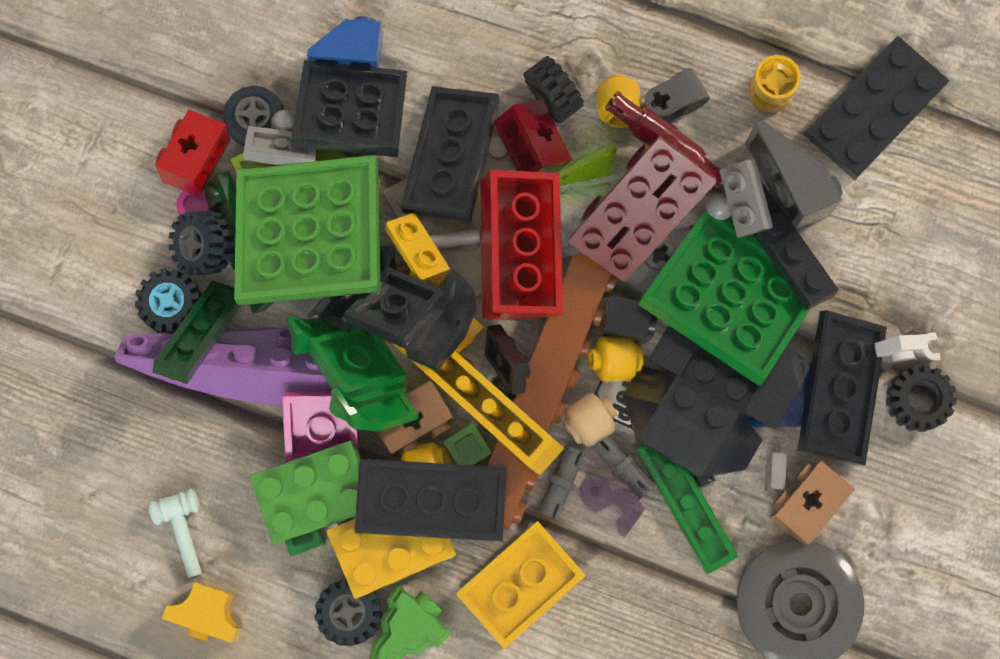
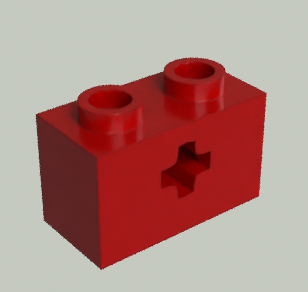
[155,109,231,197]

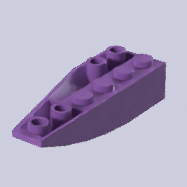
[115,327,332,406]

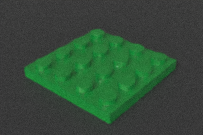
[638,209,810,386]

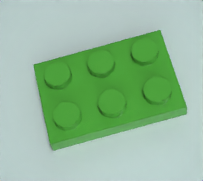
[249,440,360,544]

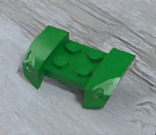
[287,316,419,431]

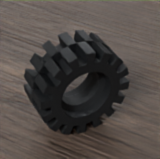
[523,56,584,124]
[886,365,957,432]

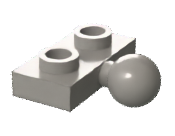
[243,110,317,165]
[705,159,773,238]

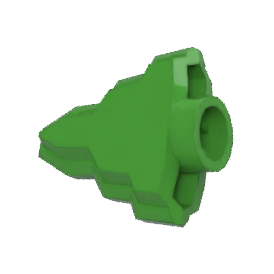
[369,585,451,659]

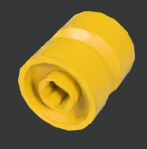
[748,55,801,113]

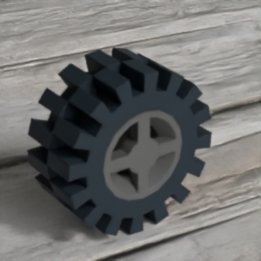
[168,211,234,276]
[314,579,382,646]

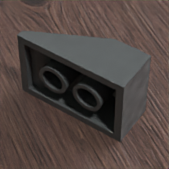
[745,119,843,231]

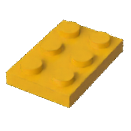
[326,518,457,600]
[456,521,586,649]

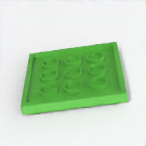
[234,155,380,305]

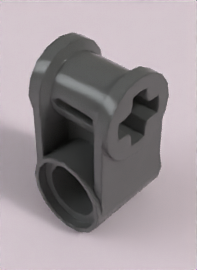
[642,68,710,123]
[615,239,675,301]

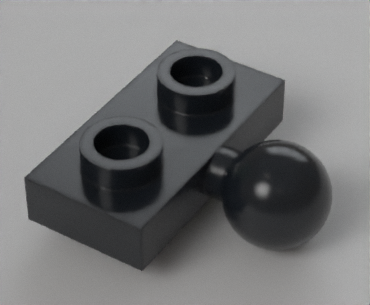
[484,324,530,400]

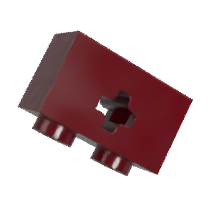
[494,99,572,173]

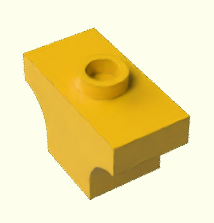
[162,582,242,643]

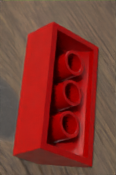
[480,170,563,321]

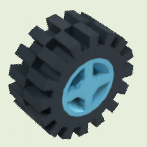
[135,269,202,333]

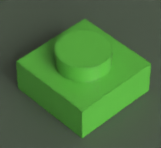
[443,423,492,465]

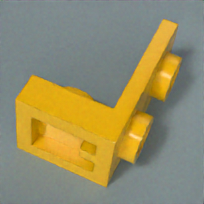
[385,213,450,288]

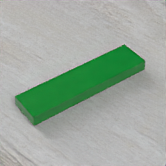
[635,444,739,575]

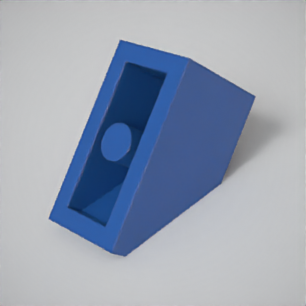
[307,16,383,68]

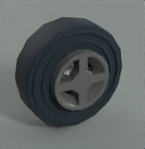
[223,85,284,147]

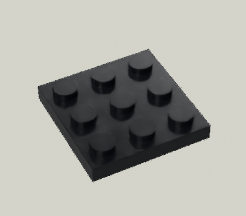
[292,60,407,157]

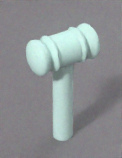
[148,489,202,578]

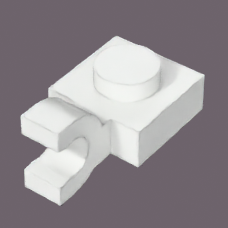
[875,332,941,363]

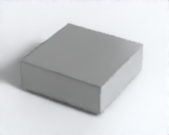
[765,452,787,492]

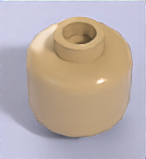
[562,393,617,447]

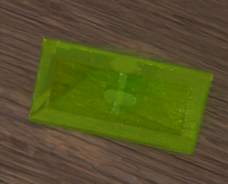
[557,141,617,200]

